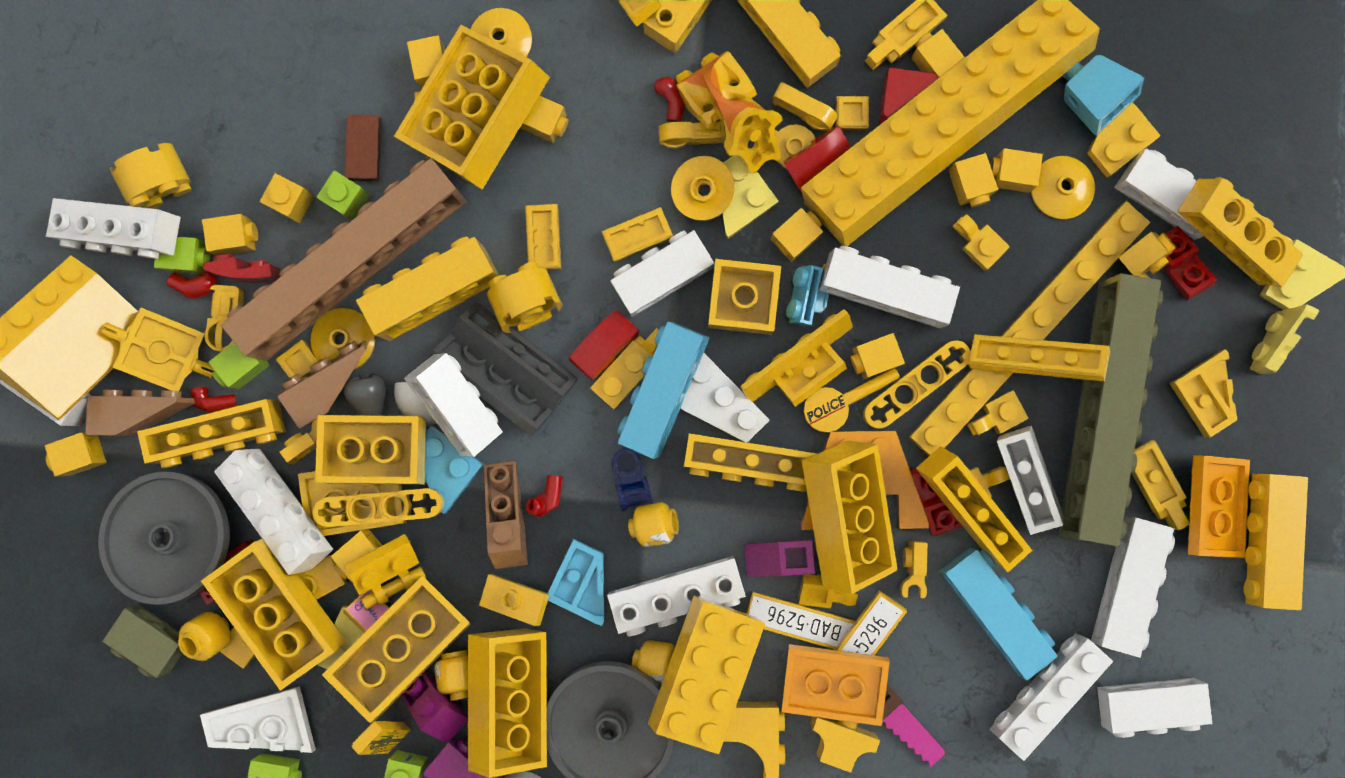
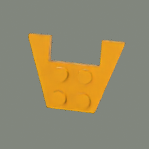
[800,431,929,530]

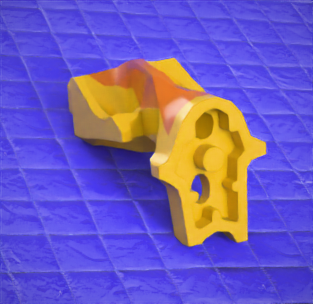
[676,51,783,174]

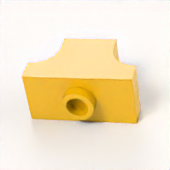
[809,716,880,773]

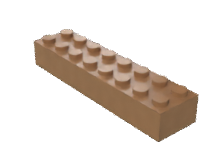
[221,158,467,361]

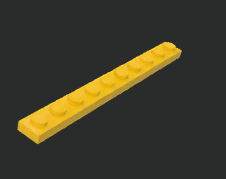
[908,201,1151,456]

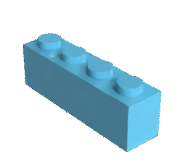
[618,321,710,459]
[939,547,1058,681]

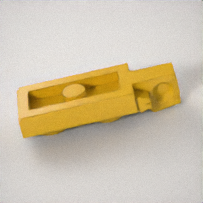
[865,0,948,70]
[590,328,659,410]
[1132,440,1190,531]

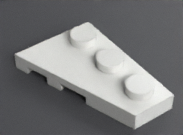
[681,353,770,443]
[200,686,316,753]

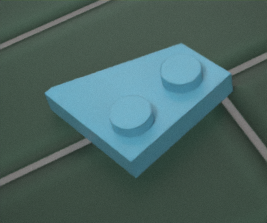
[425,425,484,514]
[548,539,604,626]

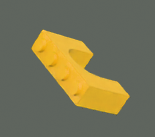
[724,701,785,778]

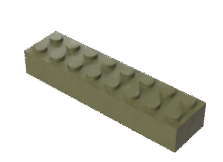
[1058,273,1163,547]

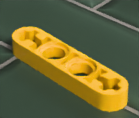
[863,340,971,429]
[313,488,444,527]

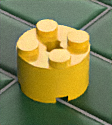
[109,143,192,209]
[487,262,563,333]

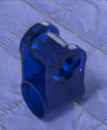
[611,447,654,512]

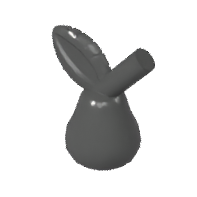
[343,374,387,416]

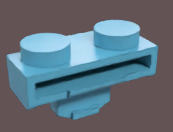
[786,265,829,326]

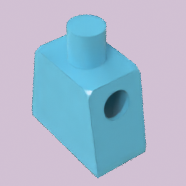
[1062,55,1144,136]

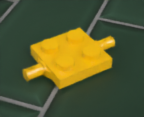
[101,308,215,391]

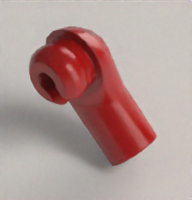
[654,76,685,123]
[166,272,217,299]
[190,387,236,413]
[526,475,563,517]

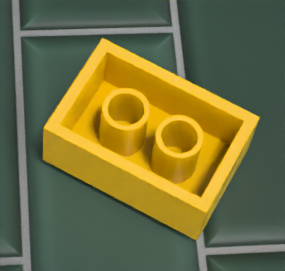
[315,415,426,485]

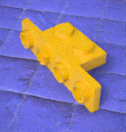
[741,309,853,407]

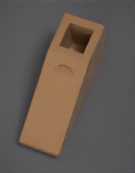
[277,340,368,429]
[85,390,195,436]
[484,461,528,569]

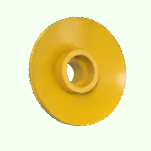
[471,8,532,57]
[671,156,735,221]
[1031,156,1095,220]
[310,308,375,370]

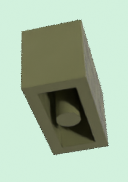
[102,604,183,678]

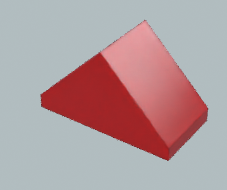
[878,68,938,124]

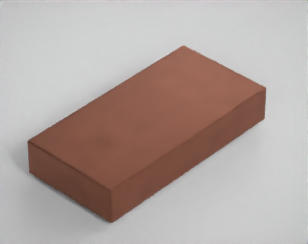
[345,115,381,181]

